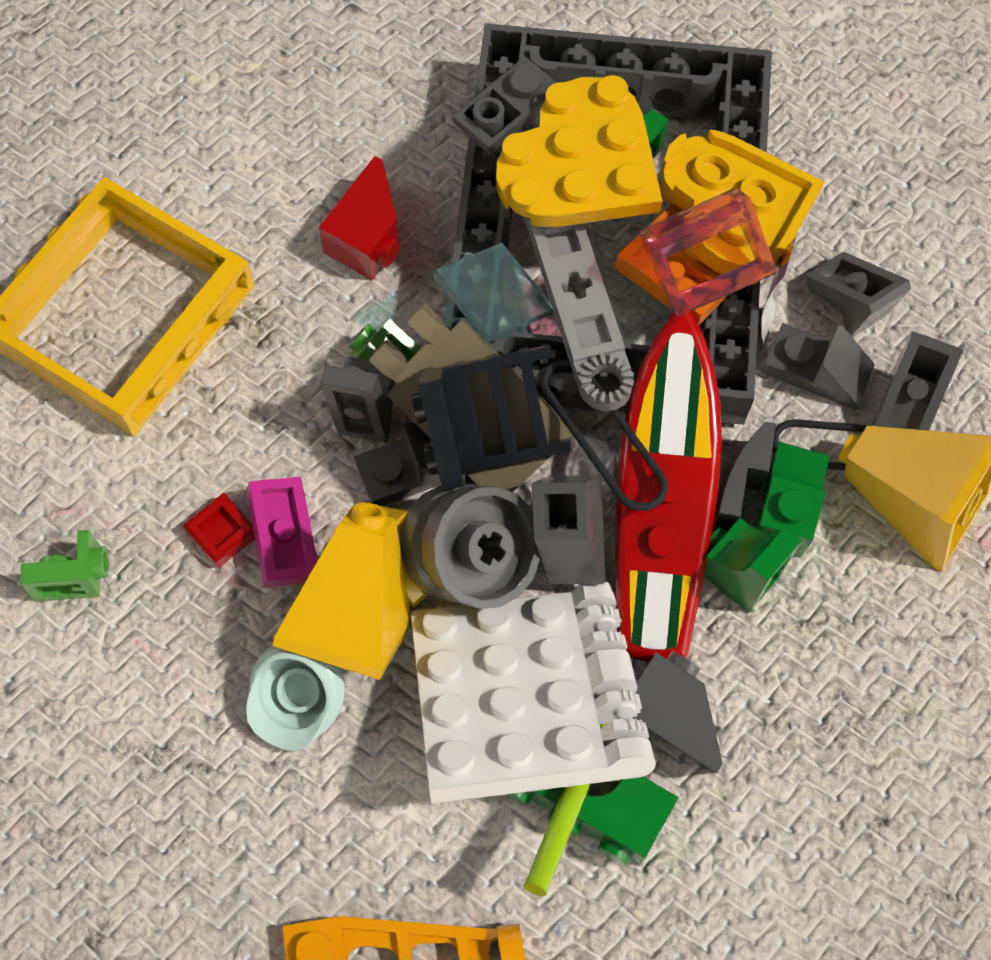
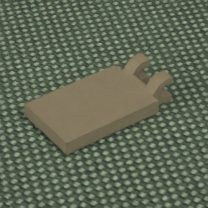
[369,302,573,493]

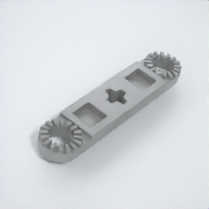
[524,216,634,411]

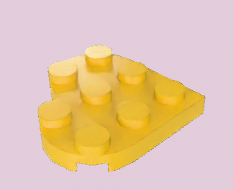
[496,75,663,227]
[660,130,825,285]

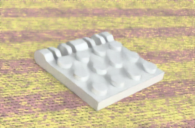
[411,582,656,804]

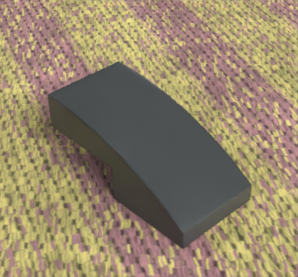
[712,422,776,532]

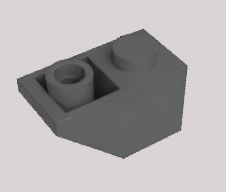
[452,56,557,153]
[531,474,606,584]

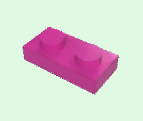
[246,477,318,588]

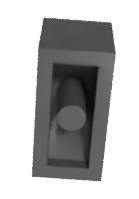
[632,651,723,774]

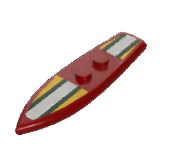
[615,303,722,662]

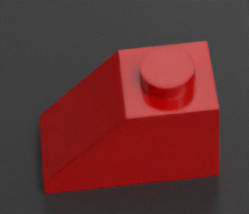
[319,156,400,280]

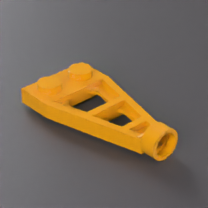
[282,916,525,960]

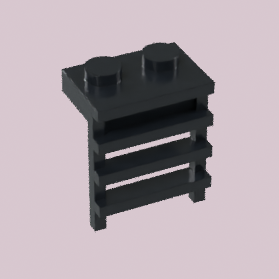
[411,345,571,491]

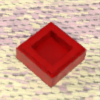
[183,493,255,569]

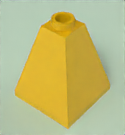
[839,426,991,572]
[272,503,411,680]

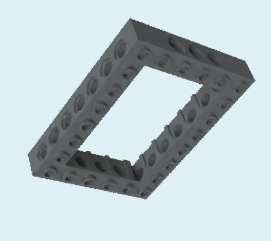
[444,23,772,425]

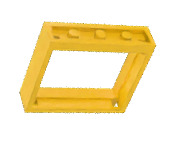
[0,176,255,437]

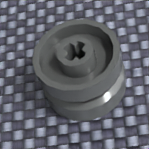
[400,484,541,609]

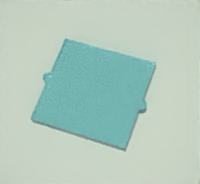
[433,243,554,343]

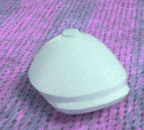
[246,646,345,752]

